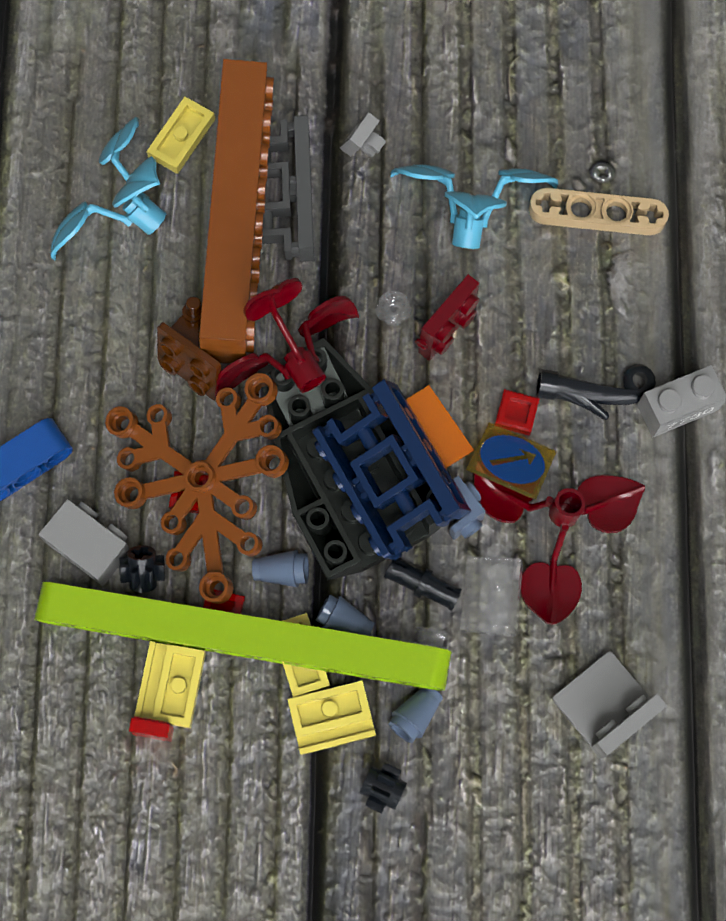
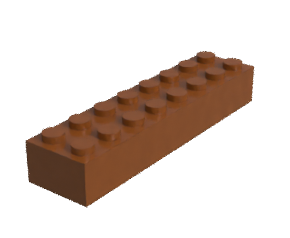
[199,59,274,364]

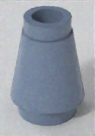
[252,550,309,587]
[315,594,375,636]
[388,688,443,743]

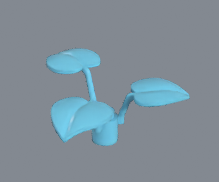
[51,117,166,261]
[390,164,559,249]

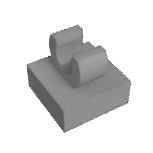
[340,112,386,158]

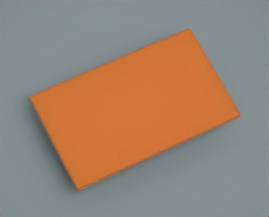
[406,385,474,468]

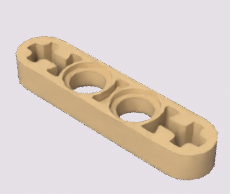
[529,188,669,235]

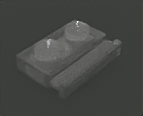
[460,556,523,636]

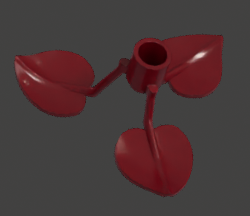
[215,278,359,397]
[473,463,645,625]

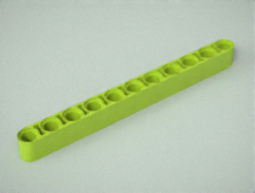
[34,582,452,691]

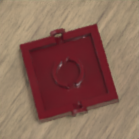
[415,274,480,361]

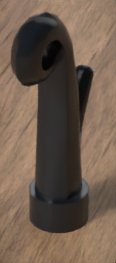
[536,364,656,420]

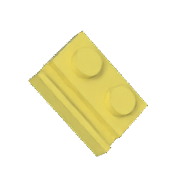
[134,641,206,729]
[287,681,376,755]

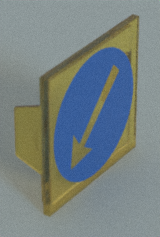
[466,423,557,500]

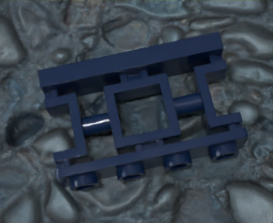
[312,379,471,560]

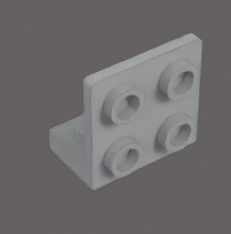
[552,652,667,759]

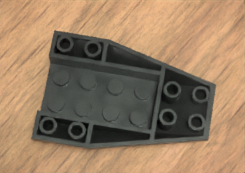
[258,338,441,580]

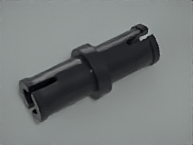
[384,559,462,611]

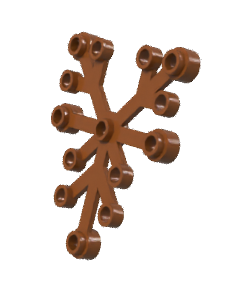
[105,373,289,604]

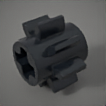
[119,545,165,593]
[359,762,407,814]

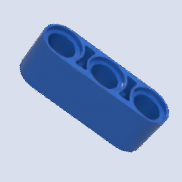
[0,418,73,502]

